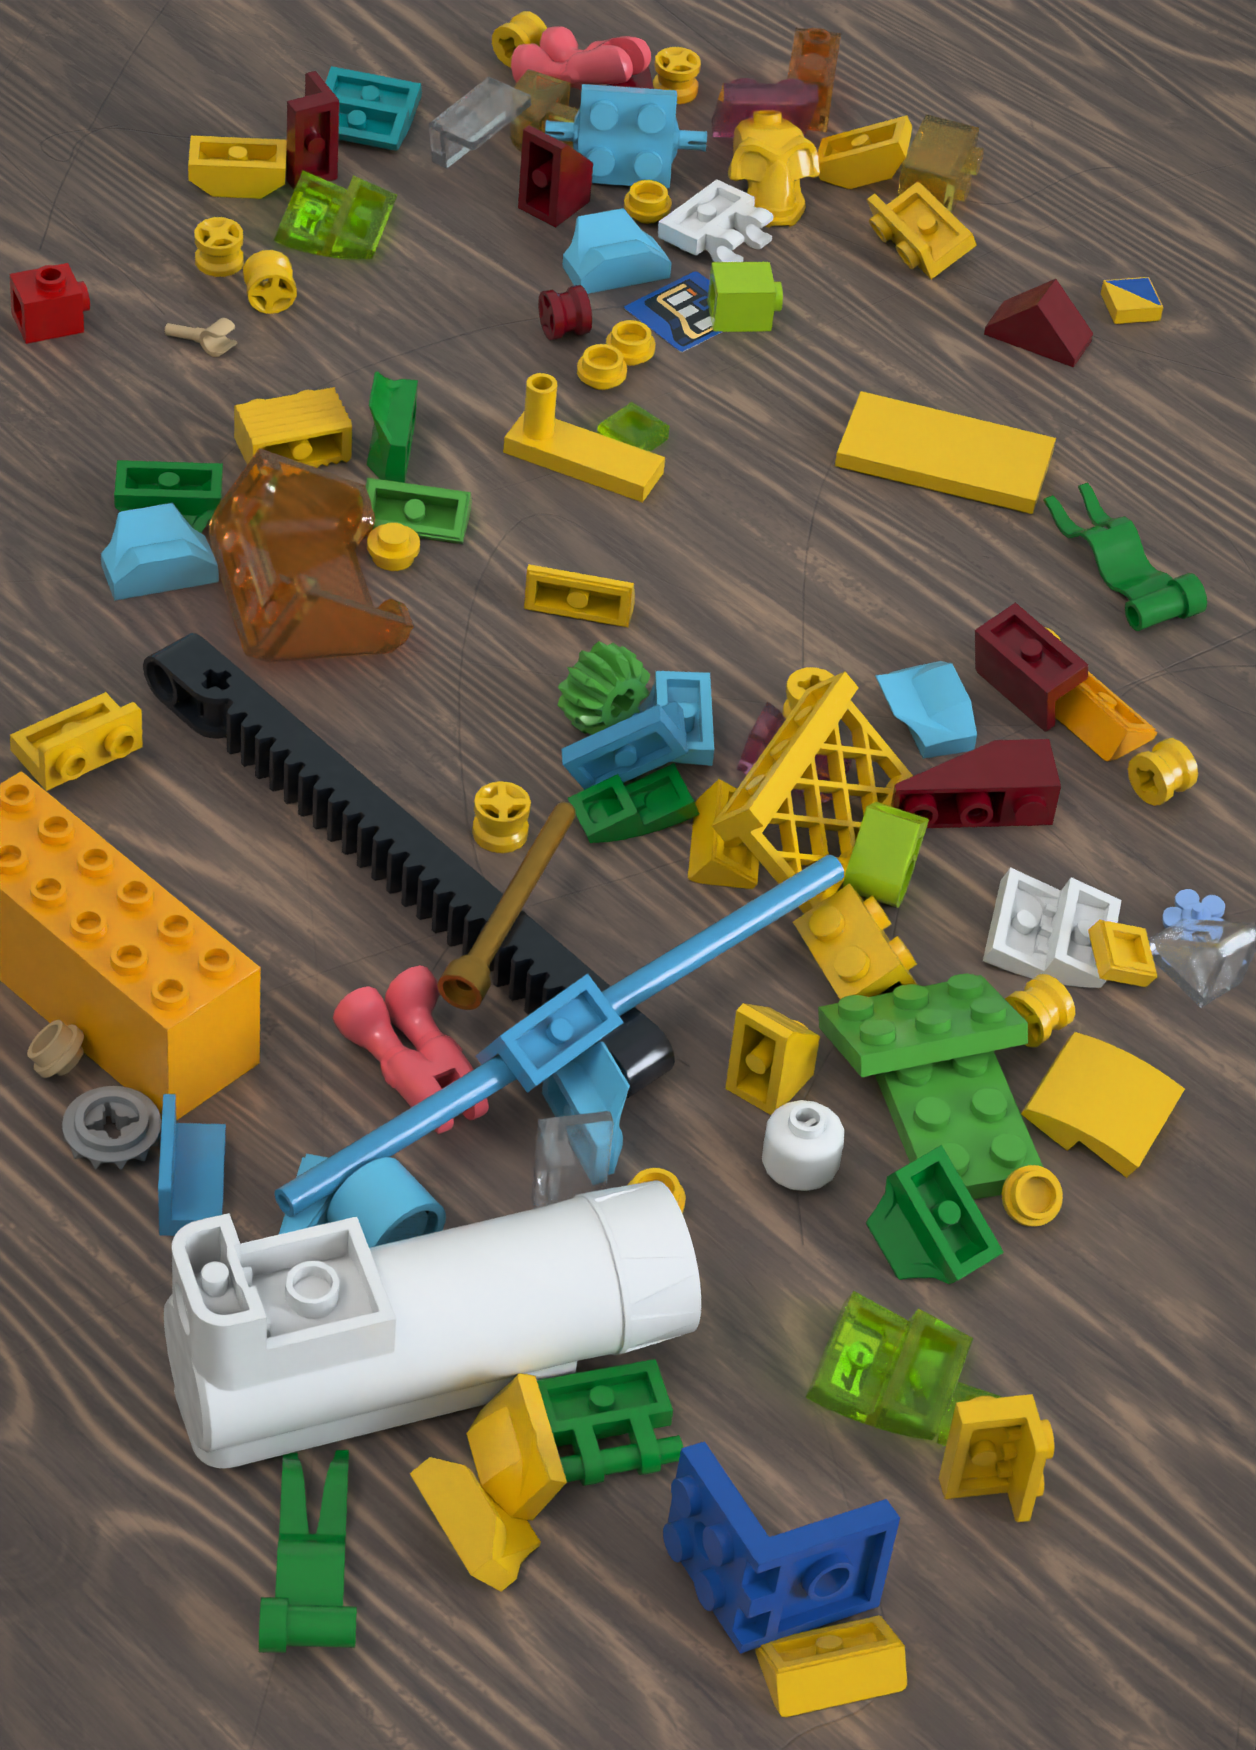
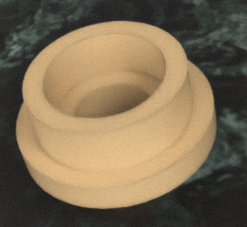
[27,1020,84,1078]

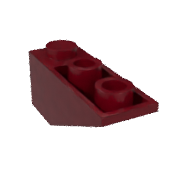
[891,739,1061,828]

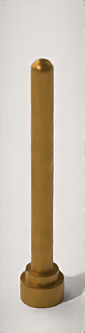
[437,802,576,1010]

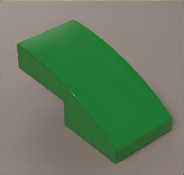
[568,763,700,843]

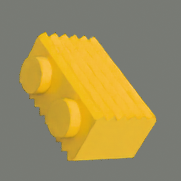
[234,387,352,480]

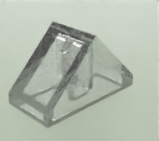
[1148,919,1256,1008]

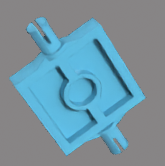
[545,84,707,189]

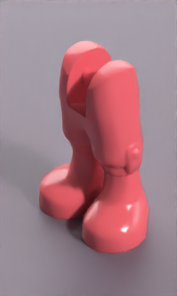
[511,26,651,94]
[333,965,489,1134]

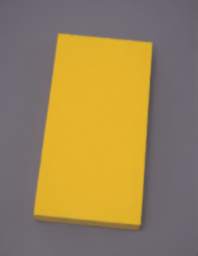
[835,391,1056,514]

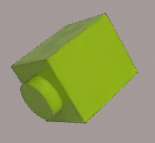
[707,262,783,332]

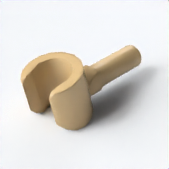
[165,318,237,357]

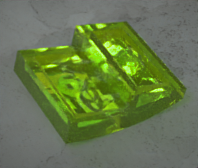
[273,170,397,260]
[805,1291,973,1440]

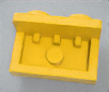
[867,181,977,280]
[10,692,143,791]
[793,883,918,999]
[939,1394,1054,1522]

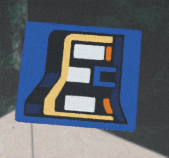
[624,271,723,352]

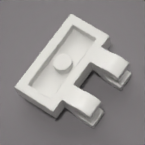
[658,179,773,262]

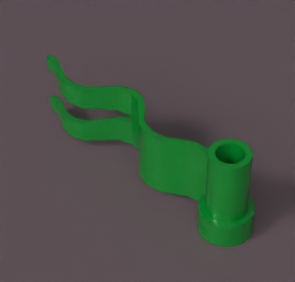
[1043,483,1207,631]
[259,1450,357,1653]

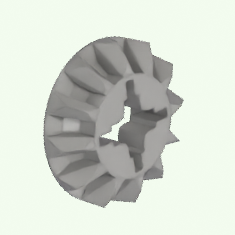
[62,1086,161,1170]

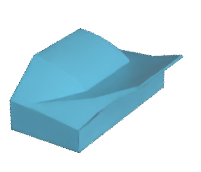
[562,208,672,294]
[101,503,219,601]
[875,661,977,759]
[632,671,714,766]
[542,1041,630,1180]

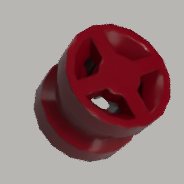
[538,285,592,340]

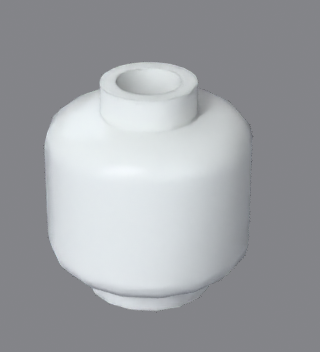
[762,1100,844,1191]

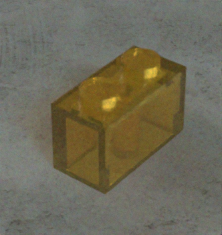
[897,114,984,213]

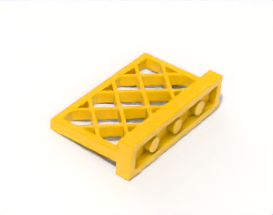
[711,671,913,914]

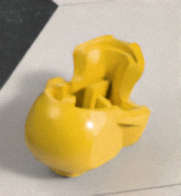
[728,110,820,228]

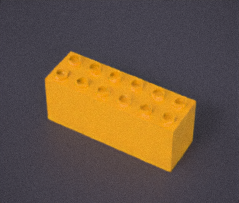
[0,771,261,1121]

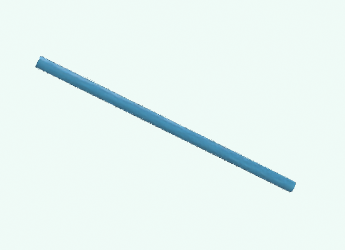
[274,855,844,1217]

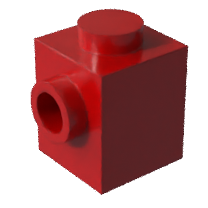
[9,263,90,344]

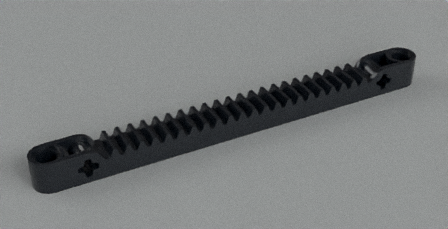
[143,633,675,1099]

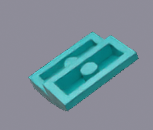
[325,66,422,151]

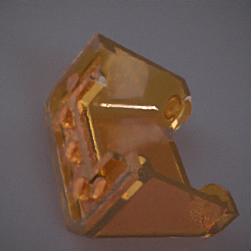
[209,448,414,663]

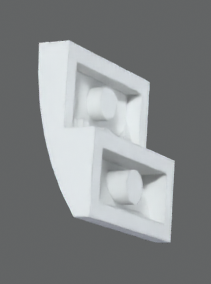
[983,867,1122,988]

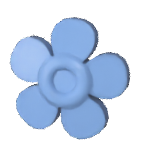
[1162,889,1228,948]

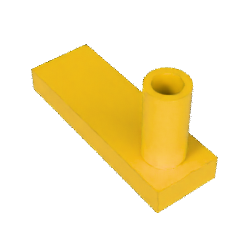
[503,373,665,503]

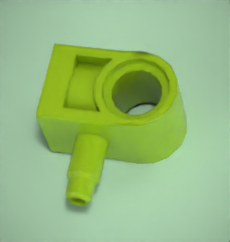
[843,802,929,908]

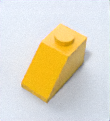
[725,1003,820,1115]

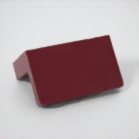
[286,71,339,191]
[975,602,1088,732]

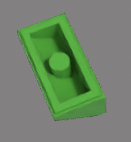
[359,478,472,544]

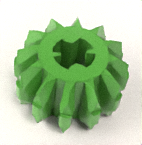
[557,641,650,735]

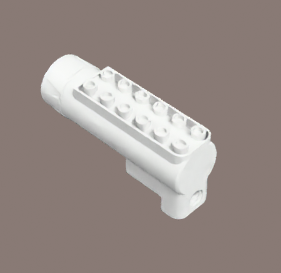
[164,1180,701,1468]

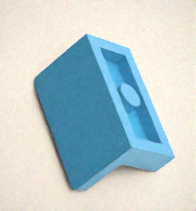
[561,701,688,790]
[475,973,624,1093]
[158,1094,226,1236]

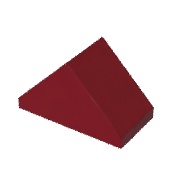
[984,279,1093,368]

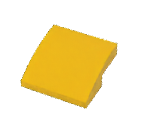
[1021,1032,1185,1178]

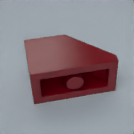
[518,125,593,228]

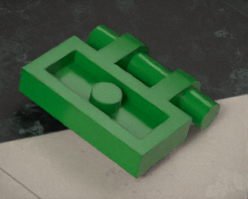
[537,1359,683,1486]

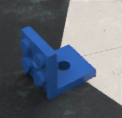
[663,1441,900,1654]

